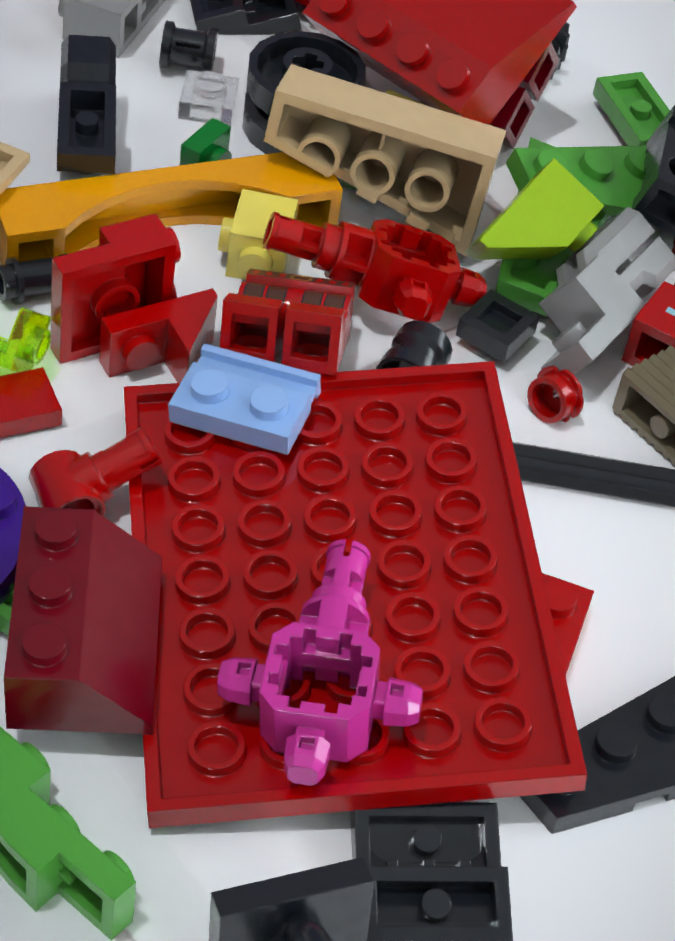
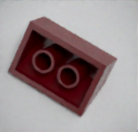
[4,506,162,735]

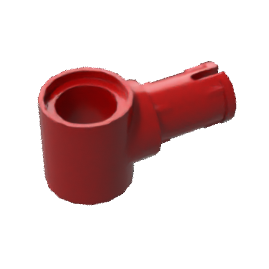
[28,427,163,516]

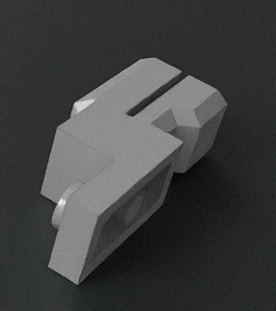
[539,207,675,374]

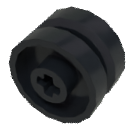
[242,31,366,154]

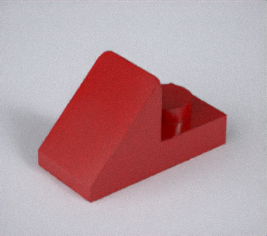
[99,288,218,383]

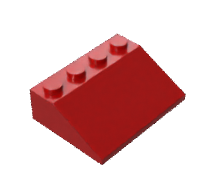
[302,0,577,125]

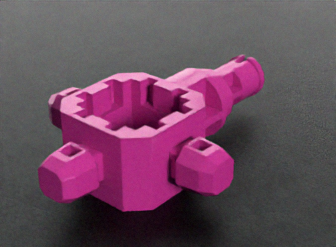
[217,539,423,786]

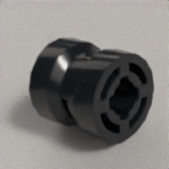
[376,320,453,369]

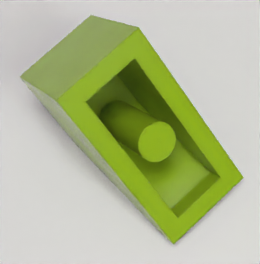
[465,158,604,260]

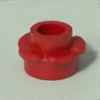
[527,366,584,423]

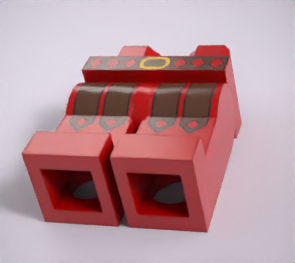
[219,268,355,376]

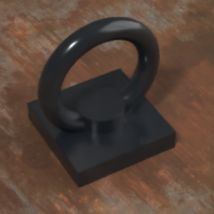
[209,857,374,941]

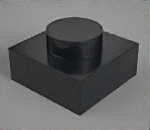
[456,289,539,363]

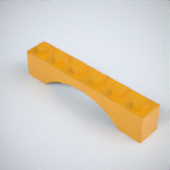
[0,152,343,265]

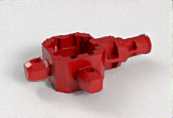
[263,211,487,323]

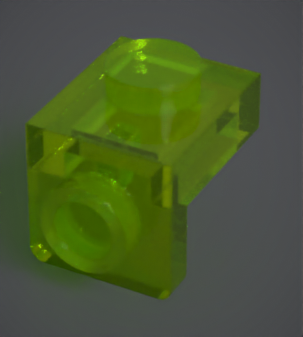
[0,307,51,372]

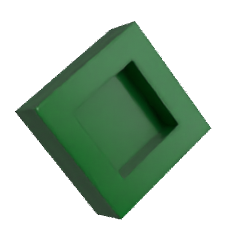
[179,118,232,165]

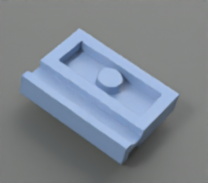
[168,343,321,455]

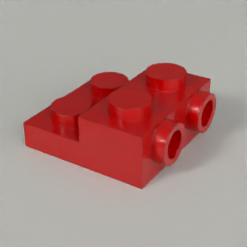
[50,213,181,364]

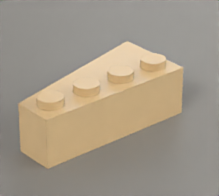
[264,64,507,257]

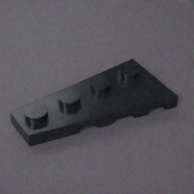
[519,676,675,834]

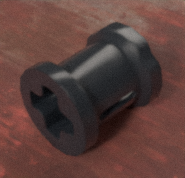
[159,20,218,76]

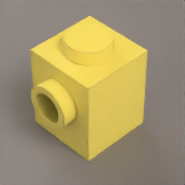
[218,189,299,280]

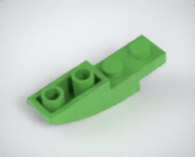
[0,727,136,940]

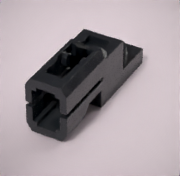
[57,35,116,174]

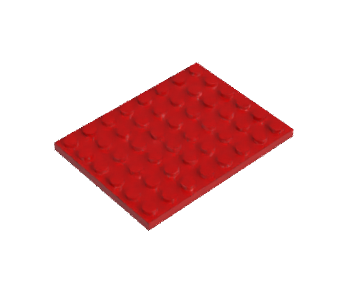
[124,361,587,828]

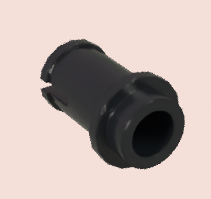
[0,254,66,305]

